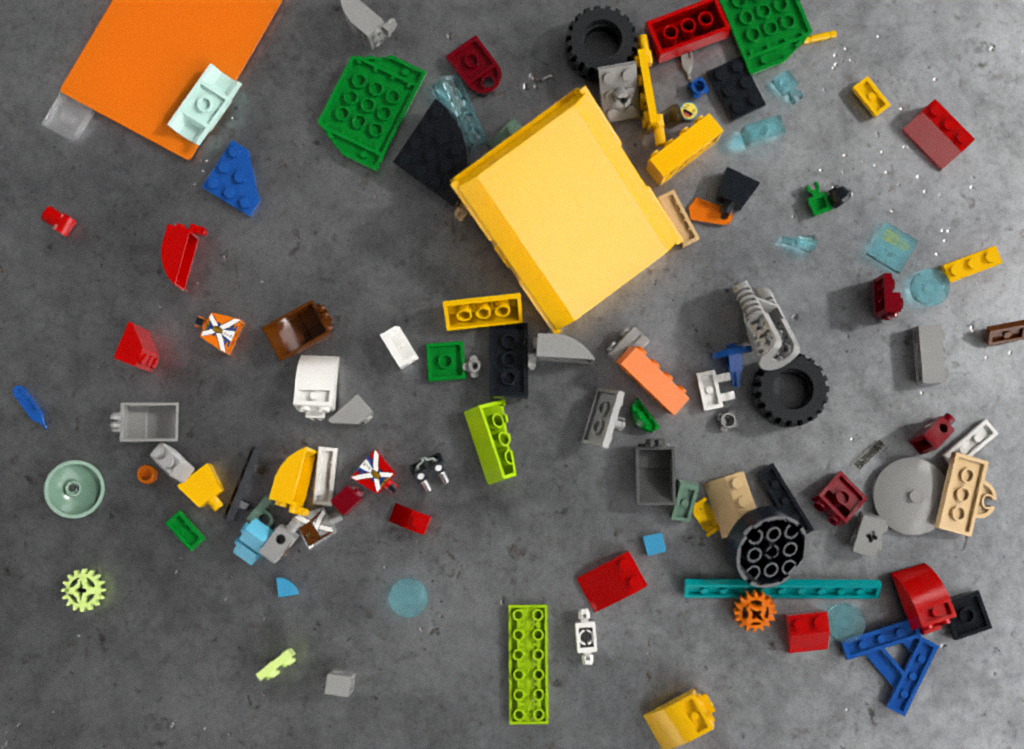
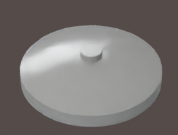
[871,458,946,535]

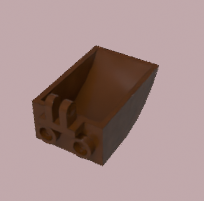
[262,300,334,361]

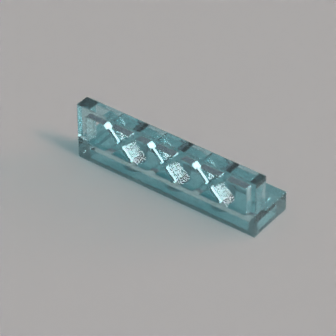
[432,75,488,149]

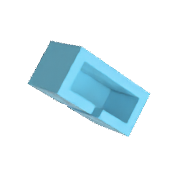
[233,518,274,566]

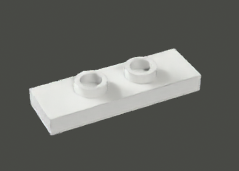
[312,446,338,506]

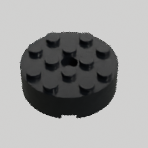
[726,506,808,588]

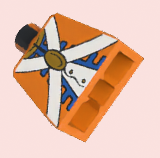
[194,312,245,355]

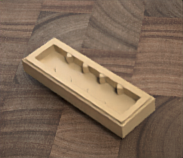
[657,189,700,249]

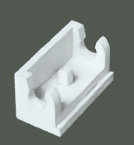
[380,326,419,369]

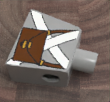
[293,507,344,550]
[259,517,302,564]

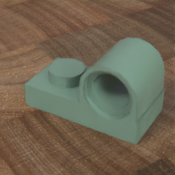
[670,479,699,523]
[246,490,276,528]

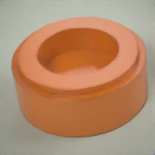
[137,465,158,484]

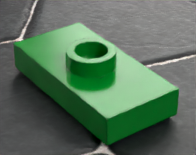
[165,510,206,552]

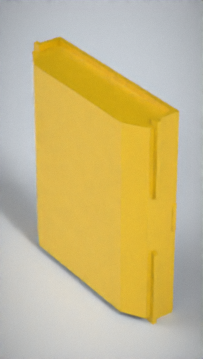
[449,86,684,334]

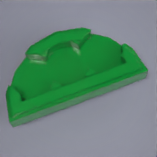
[630,397,660,433]

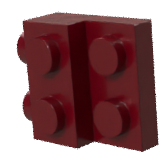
[873,273,904,321]
[811,470,868,527]

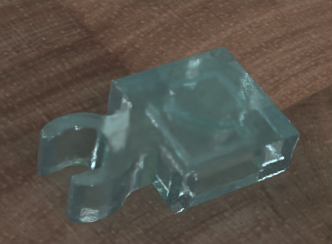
[772,69,803,104]

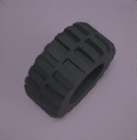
[565,5,638,83]
[751,354,829,428]

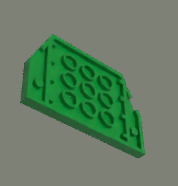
[718,0,813,76]
[317,56,427,172]

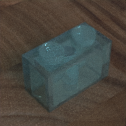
[740,115,786,149]

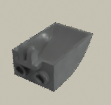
[633,438,676,506]

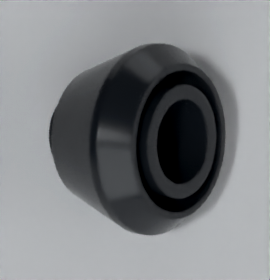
[828,184,853,209]

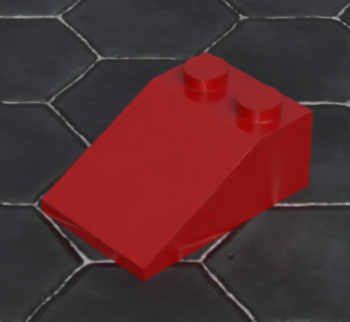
[576,550,648,613]

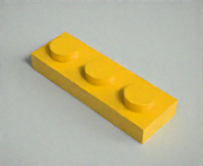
[941,245,1003,284]

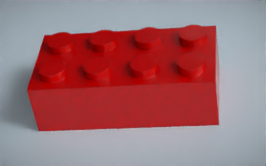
[644,0,731,64]

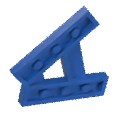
[839,619,939,716]

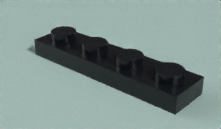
[756,463,814,534]

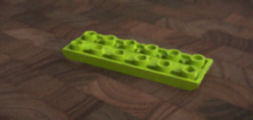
[508,604,549,725]

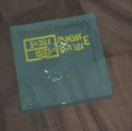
[866,221,919,274]

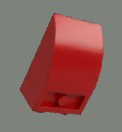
[161,223,208,291]
[891,563,957,635]

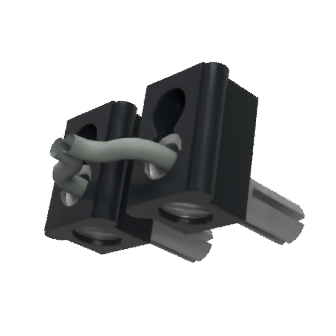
[409,453,449,492]

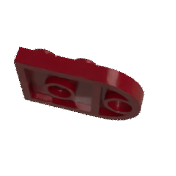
[446,35,502,95]

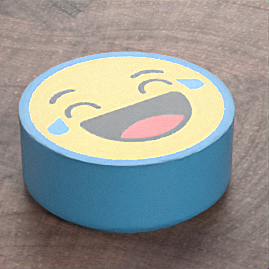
[679,102,698,122]

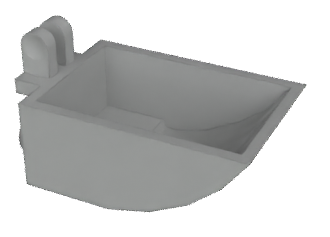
[340,0,397,50]
[528,333,595,370]
[110,403,179,443]

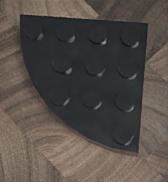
[393,98,472,207]

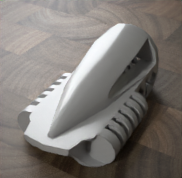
[733,280,800,371]

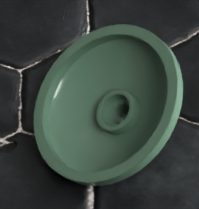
[43,460,105,519]

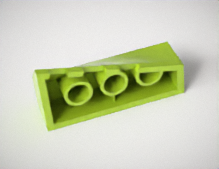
[464,399,517,485]

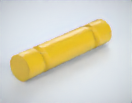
[803,30,837,45]

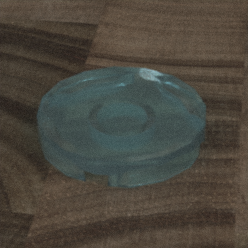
[910,268,950,306]
[389,578,428,618]
[828,603,866,643]

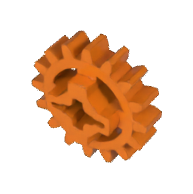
[733,589,777,632]

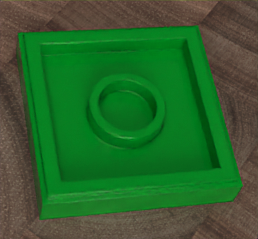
[425,341,466,382]

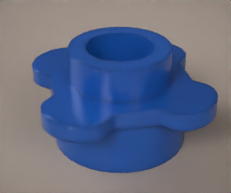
[687,77,709,99]

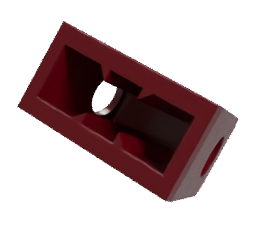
[908,413,955,455]

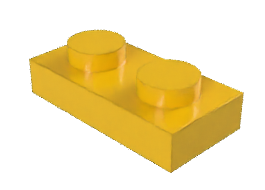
[851,76,891,118]

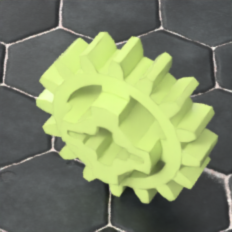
[61,569,106,612]

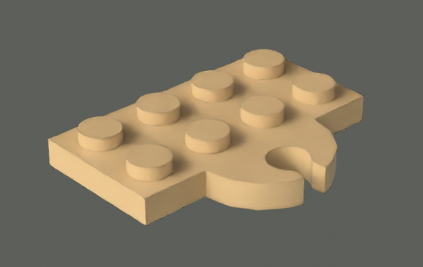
[934,452,997,537]

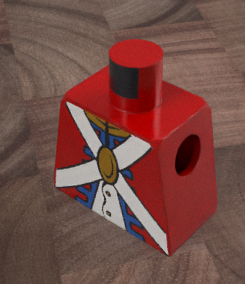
[351,449,399,495]

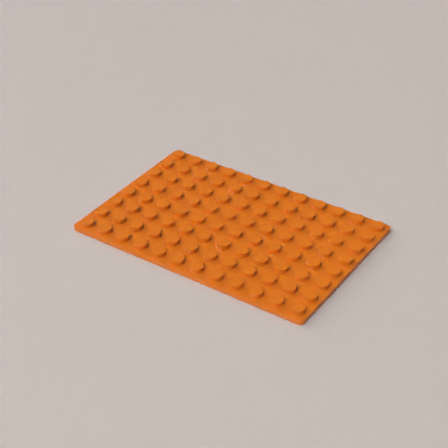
[60,0,283,160]

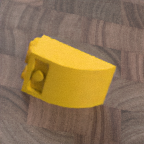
[269,447,318,516]
[643,688,716,749]

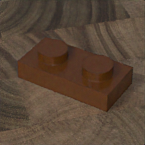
[985,320,1024,346]

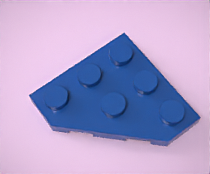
[202,140,261,218]

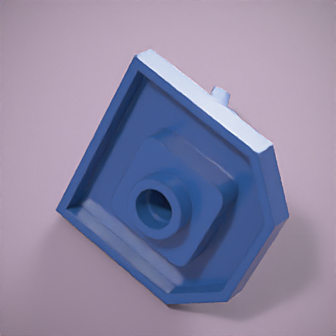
[711,343,752,387]

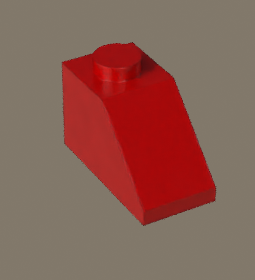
[389,503,432,535]

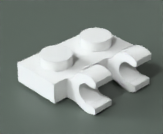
[696,370,735,411]

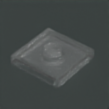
[42,92,95,143]

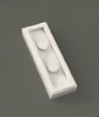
[941,419,999,465]

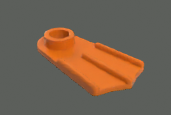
[688,197,733,225]

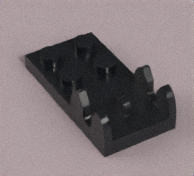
[489,323,528,399]

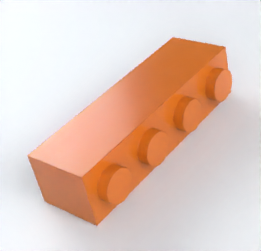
[615,345,690,416]

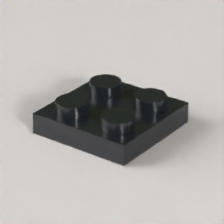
[948,590,992,640]

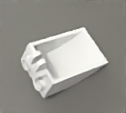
[293,355,339,421]

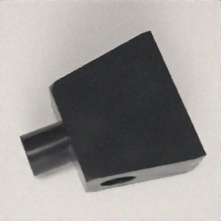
[716,167,760,216]

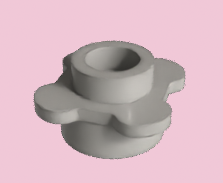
[462,355,485,378]
[717,410,739,432]

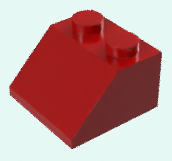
[783,610,830,653]

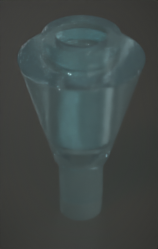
[781,235,817,254]

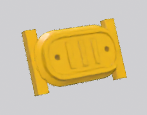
[693,497,720,537]

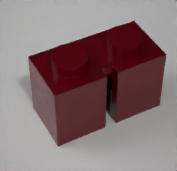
[330,485,365,516]

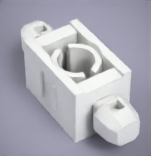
[574,608,597,665]

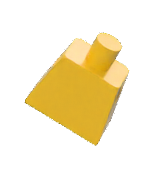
[177,463,225,512]

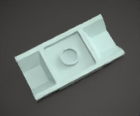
[167,63,242,146]

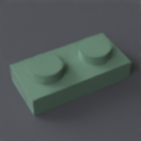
[487,118,522,150]

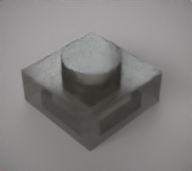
[660,104,685,130]

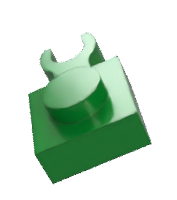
[805,181,832,217]

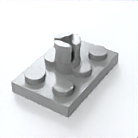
[597,61,641,122]
[581,388,626,449]

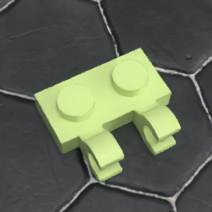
[256,648,296,681]

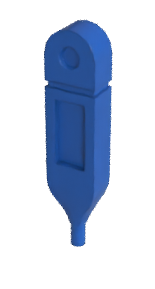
[13,385,48,430]

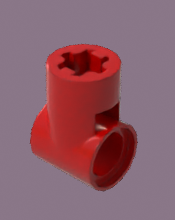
[41,206,77,237]

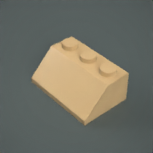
[703,471,756,539]

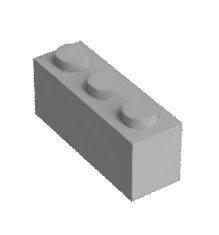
[912,325,948,385]

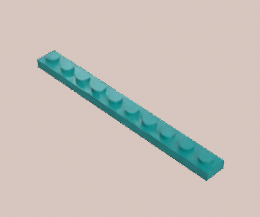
[683,579,882,599]

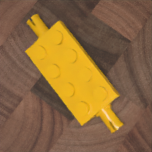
[634,34,666,147]

